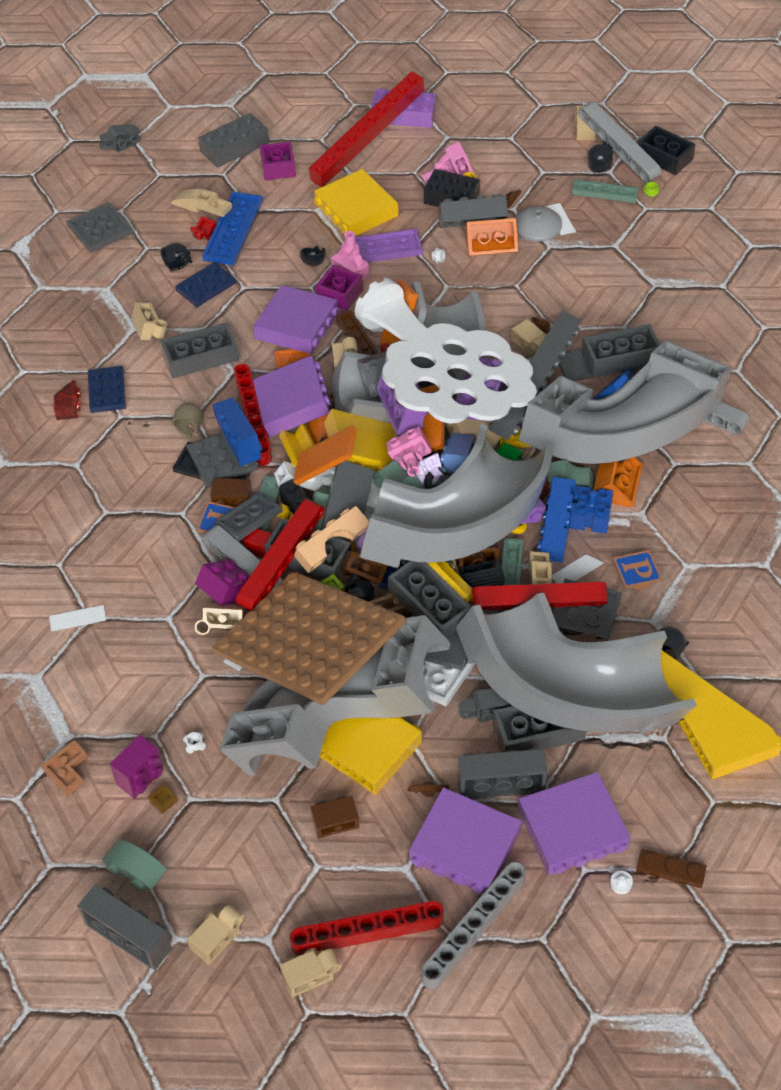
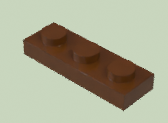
[636,848,707,889]

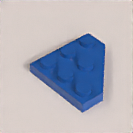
[592,367,634,400]

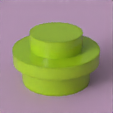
[643,182,660,197]

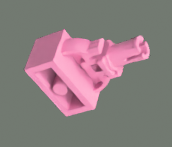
[422,141,474,184]
[331,231,369,281]
[386,426,432,477]

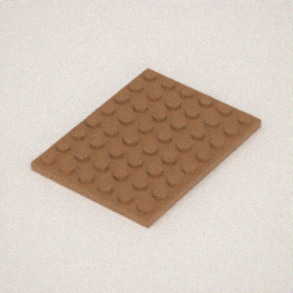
[212,572,406,705]

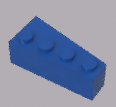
[212,397,262,466]
[537,477,576,563]

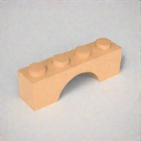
[294,506,369,573]

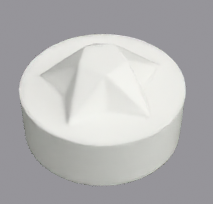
[610,871,633,894]

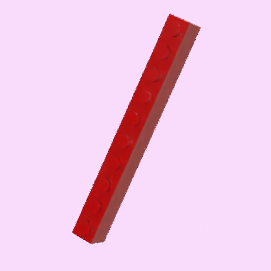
[309,71,424,187]

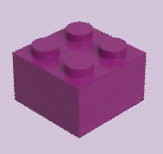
[259,141,296,180]
[316,265,363,311]
[195,559,250,606]
[110,735,164,799]

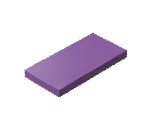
[355,229,423,263]

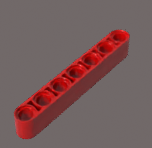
[234,364,272,465]
[236,499,324,611]
[471,582,608,610]
[290,901,444,956]

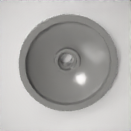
[514,206,562,242]

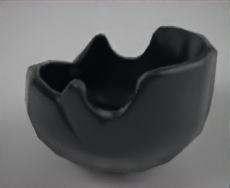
[300,246,326,266]

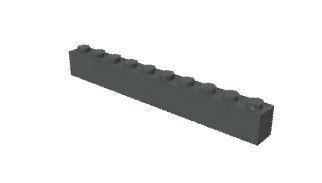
[489,310,581,441]

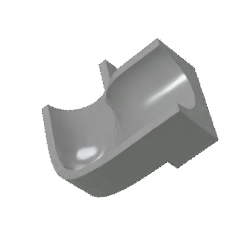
[330,281,486,423]
[519,340,732,464]
[360,424,554,568]
[456,593,697,733]
[219,615,450,776]

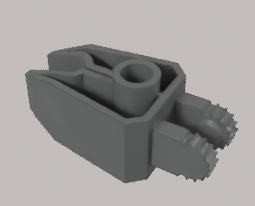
[99,124,141,152]
[459,688,512,722]

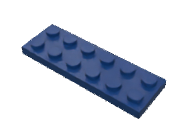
[202,191,263,265]

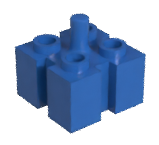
[569,485,613,534]

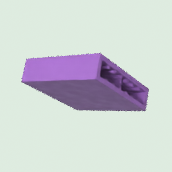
[253,285,340,354]
[253,355,331,437]
[518,772,631,875]
[409,787,522,894]

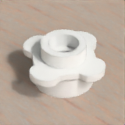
[183,732,206,753]

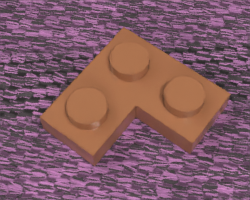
[40,740,88,796]

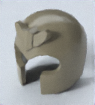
[172,403,206,438]

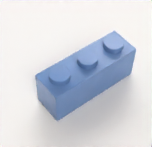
[441,433,474,473]

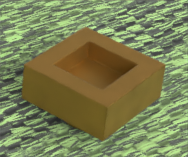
[147,784,178,814]

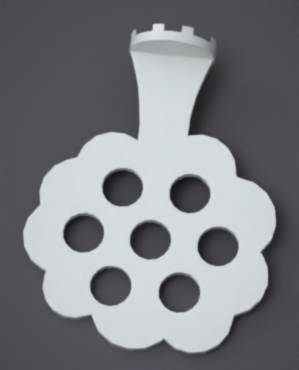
[355,278,537,423]

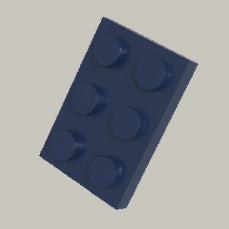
[175,262,236,308]
[88,366,126,413]

